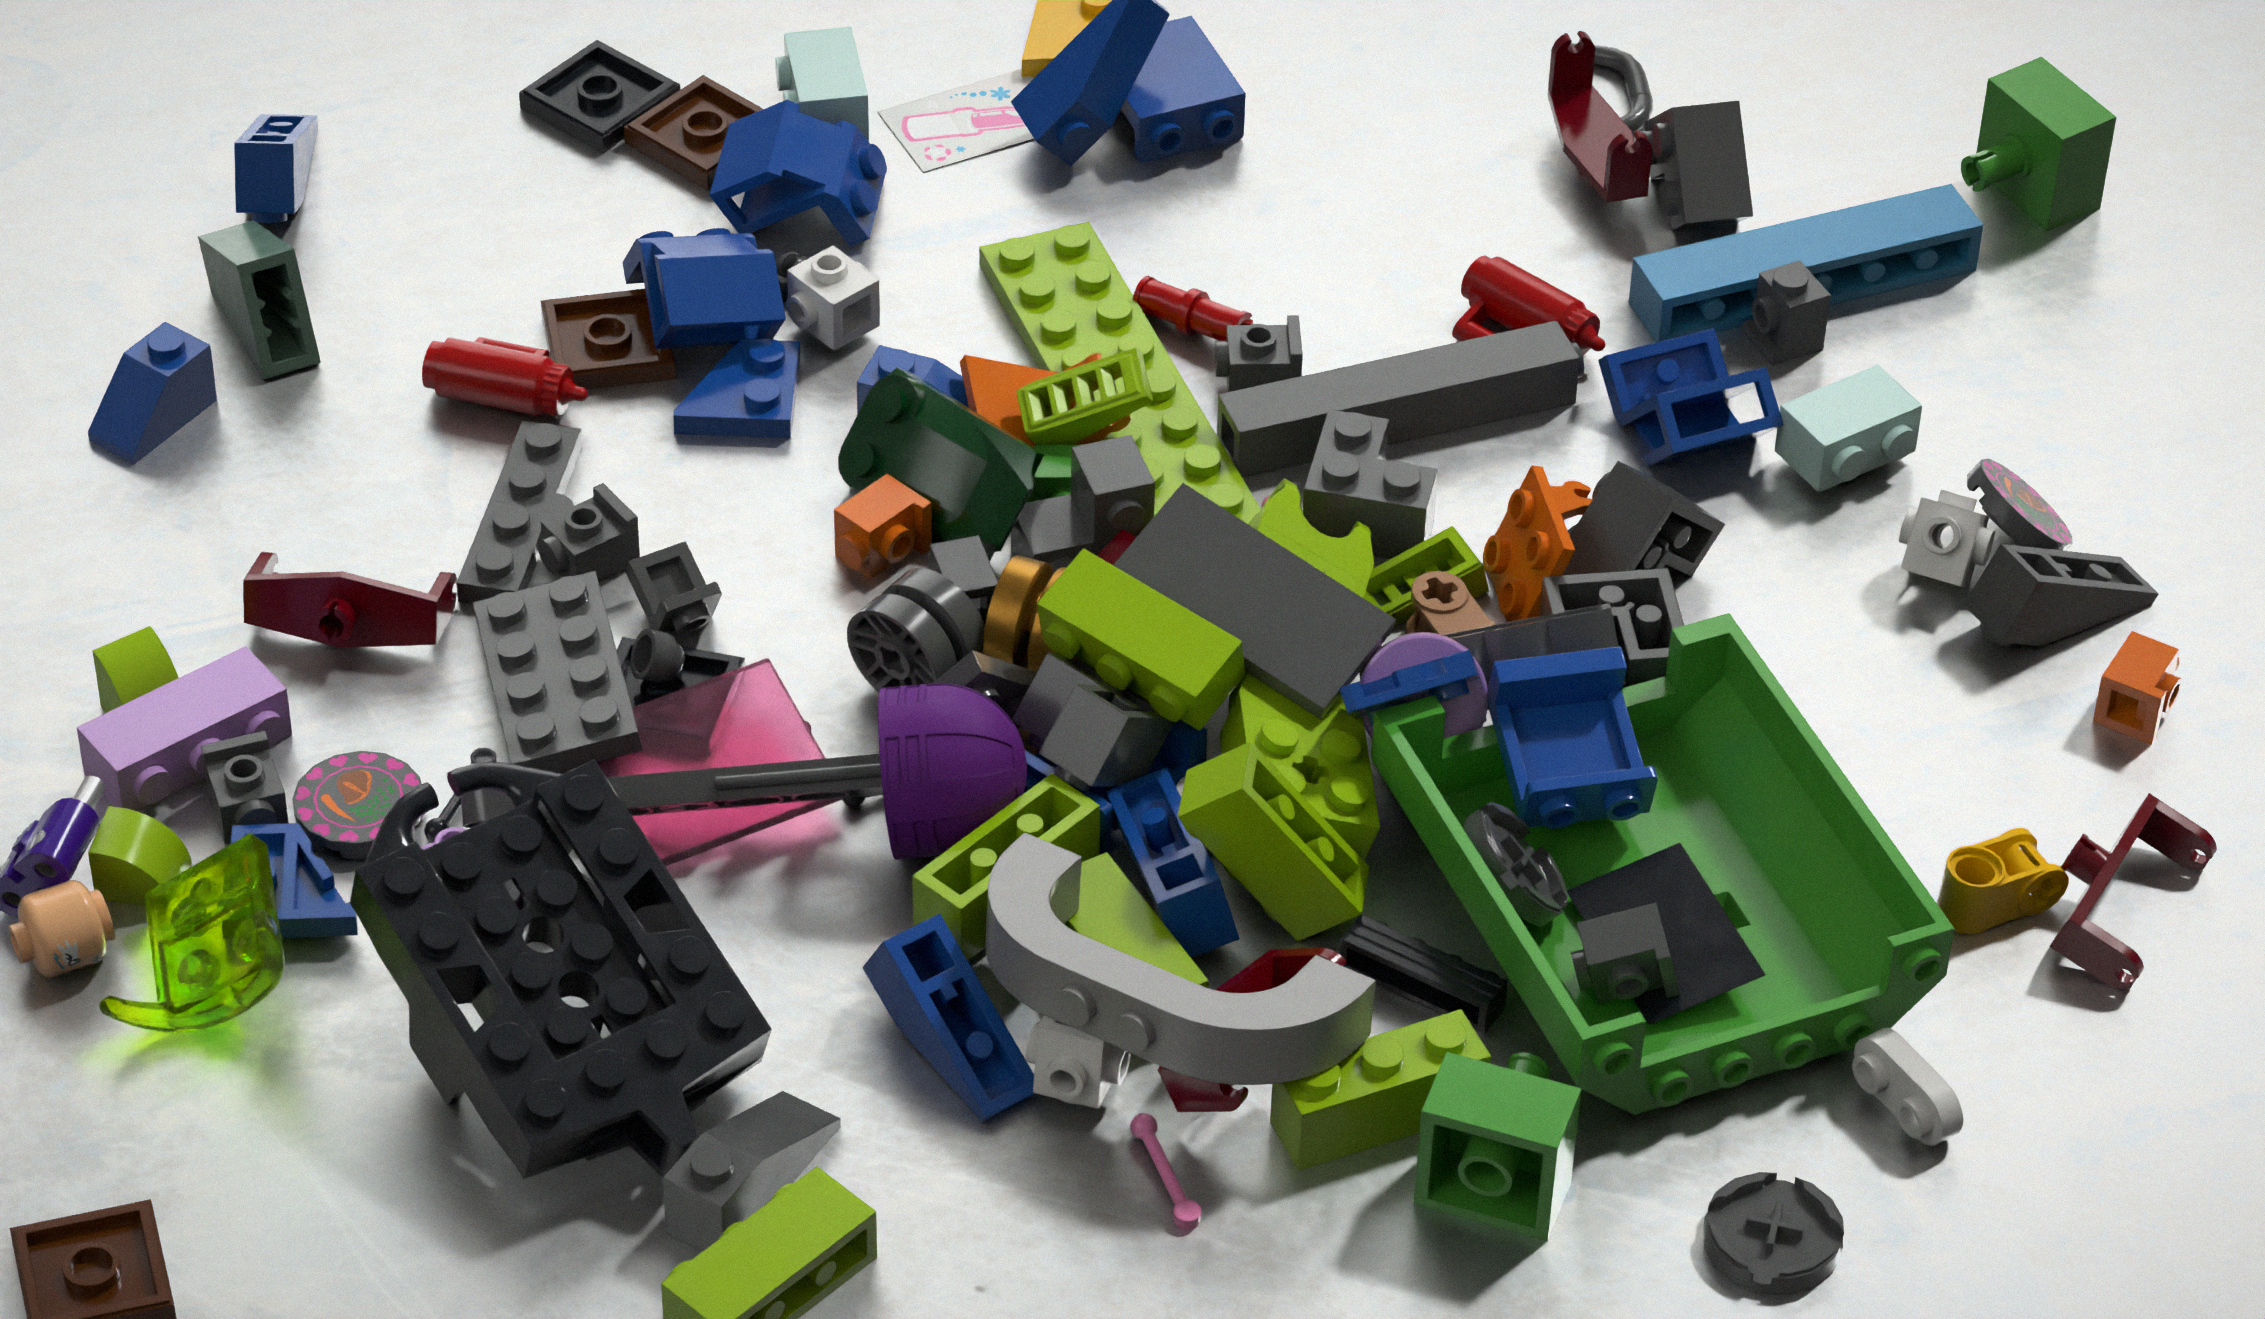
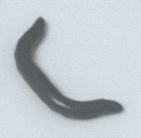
[1569,43,1653,134]

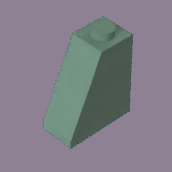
[198,220,321,379]

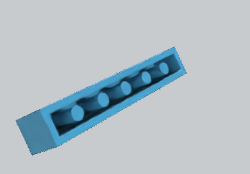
[1628,184,1983,343]

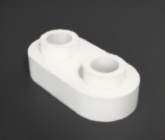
[1852,1028,1964,1146]

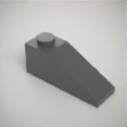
[1963,544,2159,647]
[663,1091,841,1252]

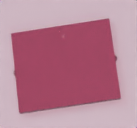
[568,657,845,866]

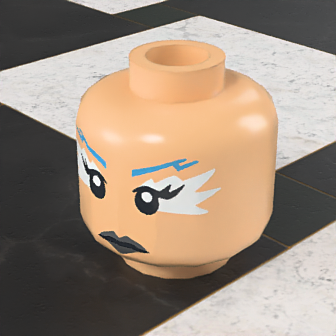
[8,880,115,978]

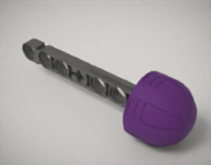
[461,683,1027,860]

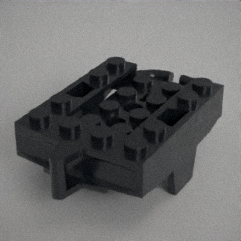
[350,759,772,1179]

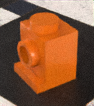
[834,474,932,579]
[2093,631,2182,745]

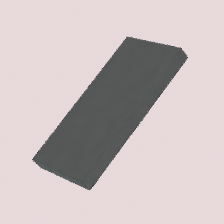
[1113,483,1396,720]

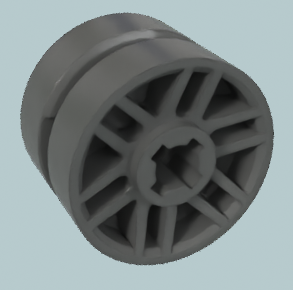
[847,568,985,692]

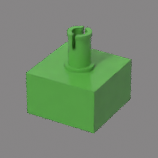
[1961,56,2117,231]
[1414,1052,1582,1241]

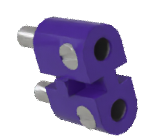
[0,776,105,918]

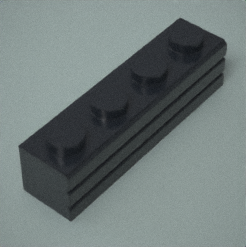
[1339,914,1508,1034]

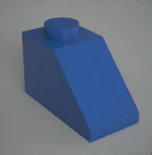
[88,322,217,465]

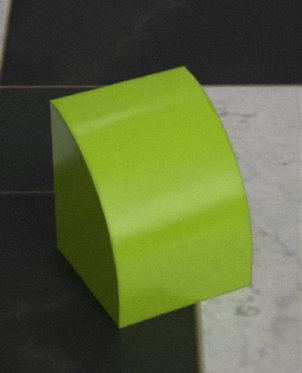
[92,626,179,713]
[88,806,192,910]

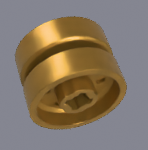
[983,555,1066,672]

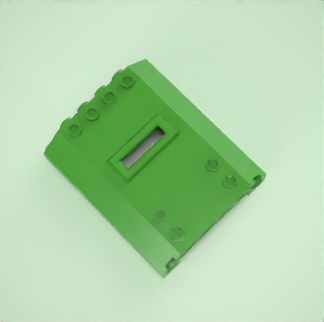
[1371,613,1955,1115]

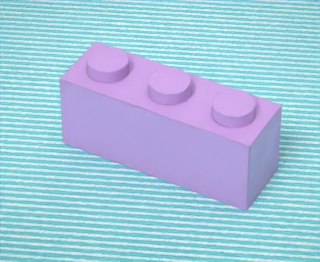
[77,646,292,811]

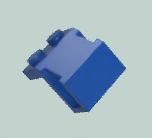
[709,100,887,247]
[622,228,786,349]
[1598,328,1783,466]

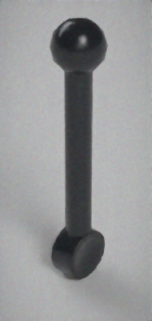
[424,748,497,843]

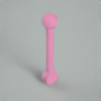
[1130,1113,1201,1230]

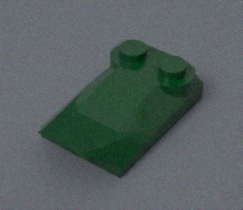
[838,367,1045,561]

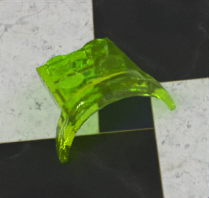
[99,833,285,1033]

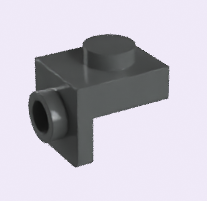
[625,541,722,634]

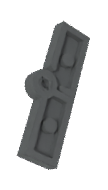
[456,421,582,604]

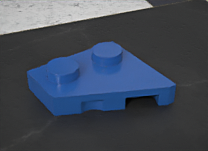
[673,339,800,438]
[1340,650,1480,726]
[225,823,358,940]

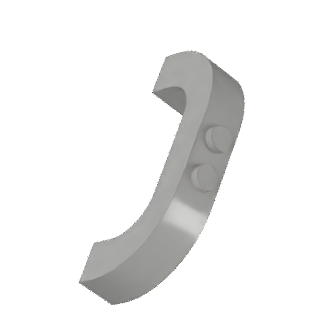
[985,833,1376,1085]

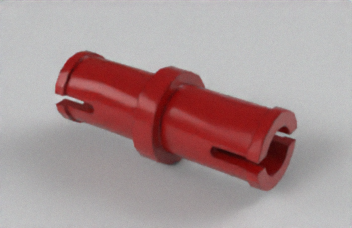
[1133,276,1253,341]

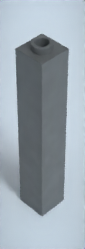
[1217,321,1584,477]

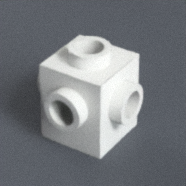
[786,245,880,351]
[1899,489,1995,588]
[1026,1015,1131,1109]

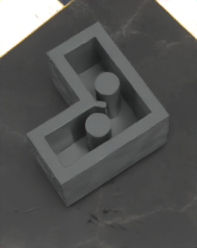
[1641,100,1753,230]
[1303,409,1438,559]
[1011,435,1155,574]
[1562,461,1725,576]
[1539,568,1684,688]
[1012,652,1175,791]

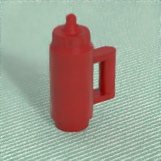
[1452,255,1606,356]
[422,337,588,417]

